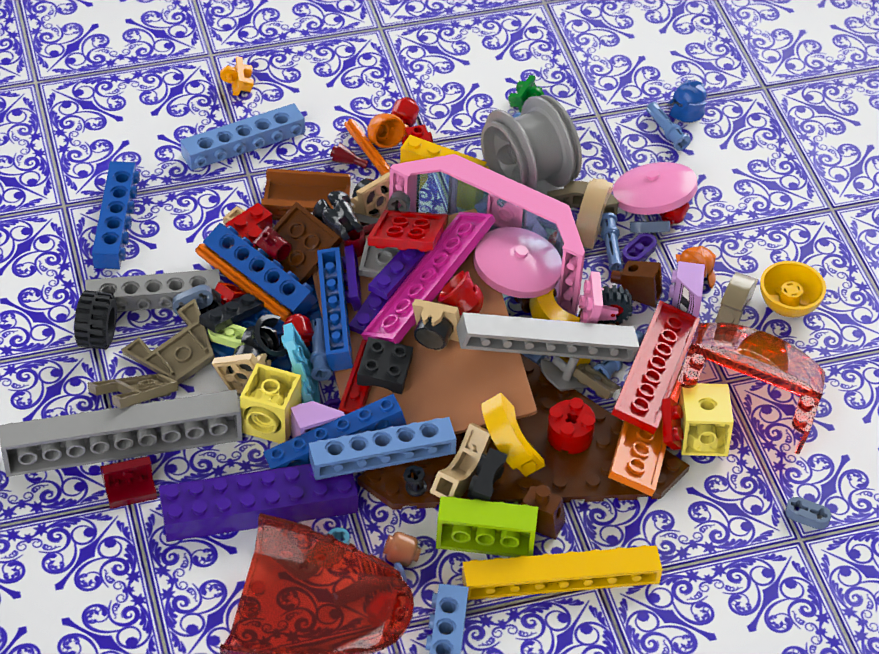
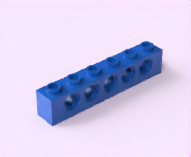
[92,161,140,270]
[203,223,318,316]
[317,247,353,371]
[263,394,407,469]

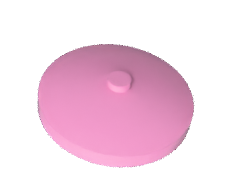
[613,162,698,215]
[473,227,562,298]

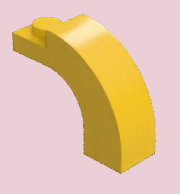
[529,288,580,322]
[481,393,545,477]

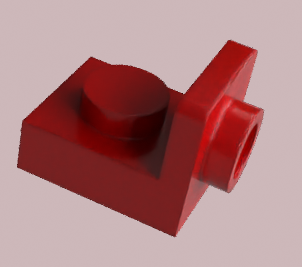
[215,282,247,304]

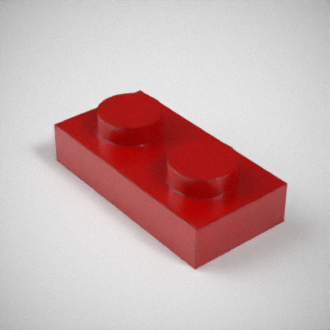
[662,398,683,451]

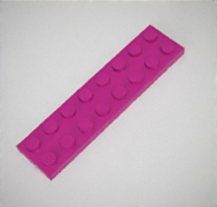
[361,212,496,344]

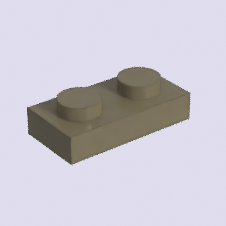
[572,363,621,400]

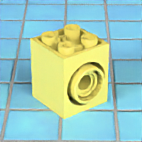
[240,363,302,444]
[679,383,734,457]

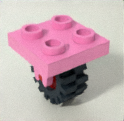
[579,271,633,324]

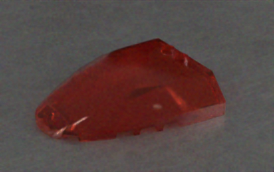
[220,513,414,654]

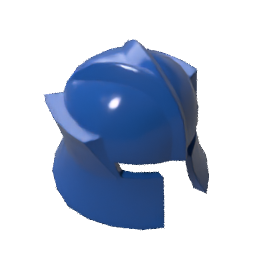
[668,80,707,123]

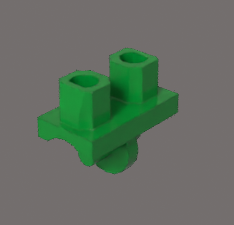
[508,75,544,112]

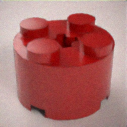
[547,397,596,454]

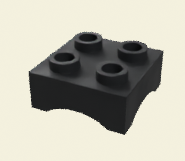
[357,337,413,395]
[467,448,508,502]

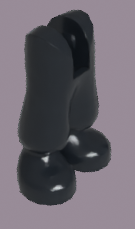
[313,191,363,241]

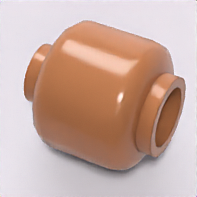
[383,532,421,567]

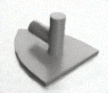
[540,356,588,391]

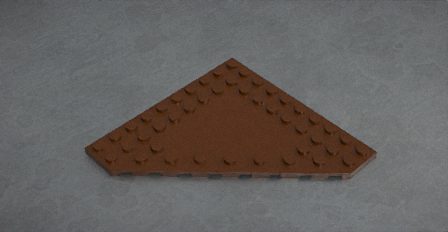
[357,353,690,510]

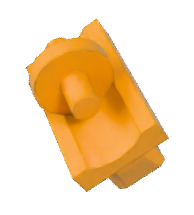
[220,56,254,96]

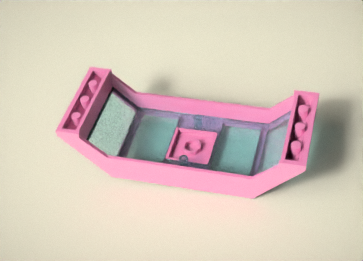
[389,154,585,315]

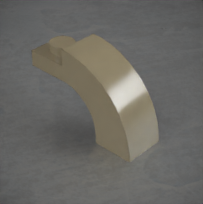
[547,181,619,220]
[713,272,758,335]

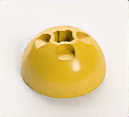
[760,261,826,318]

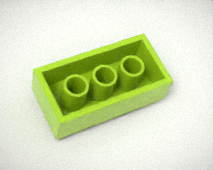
[436,496,538,557]

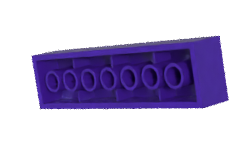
[158,463,358,542]

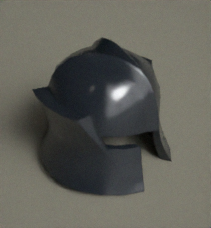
[241,314,288,363]

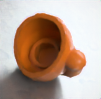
[367,113,409,148]

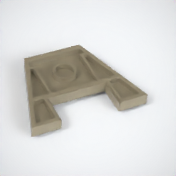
[121,299,215,385]
[88,373,178,409]

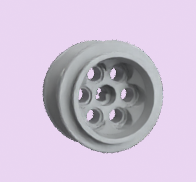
[481,95,582,190]

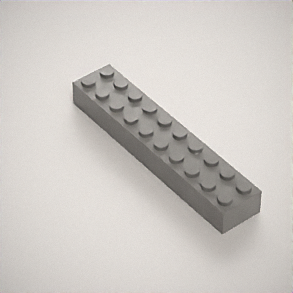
[0,390,243,477]

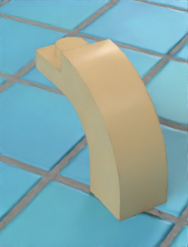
[576,178,614,249]
[430,423,491,498]

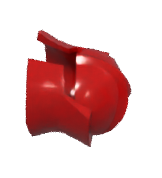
[437,270,484,318]

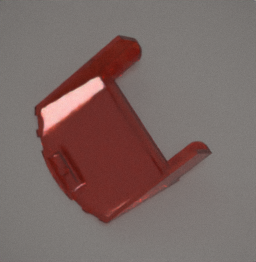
[670,322,826,454]

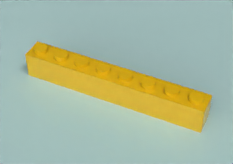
[462,545,662,600]

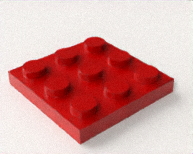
[367,210,448,252]

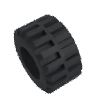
[74,290,117,350]

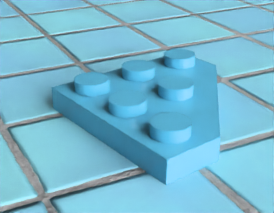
[281,323,321,404]

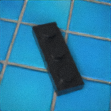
[199,293,264,333]

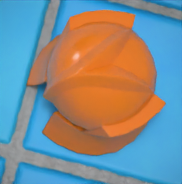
[676,246,716,288]

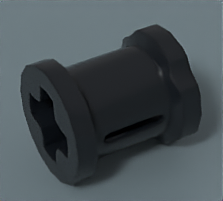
[403,465,427,497]

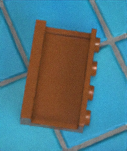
[261,168,351,221]

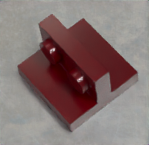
[100,456,157,509]

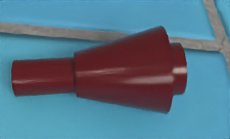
[330,143,369,169]

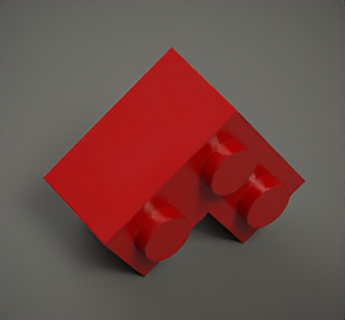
[225,203,273,258]

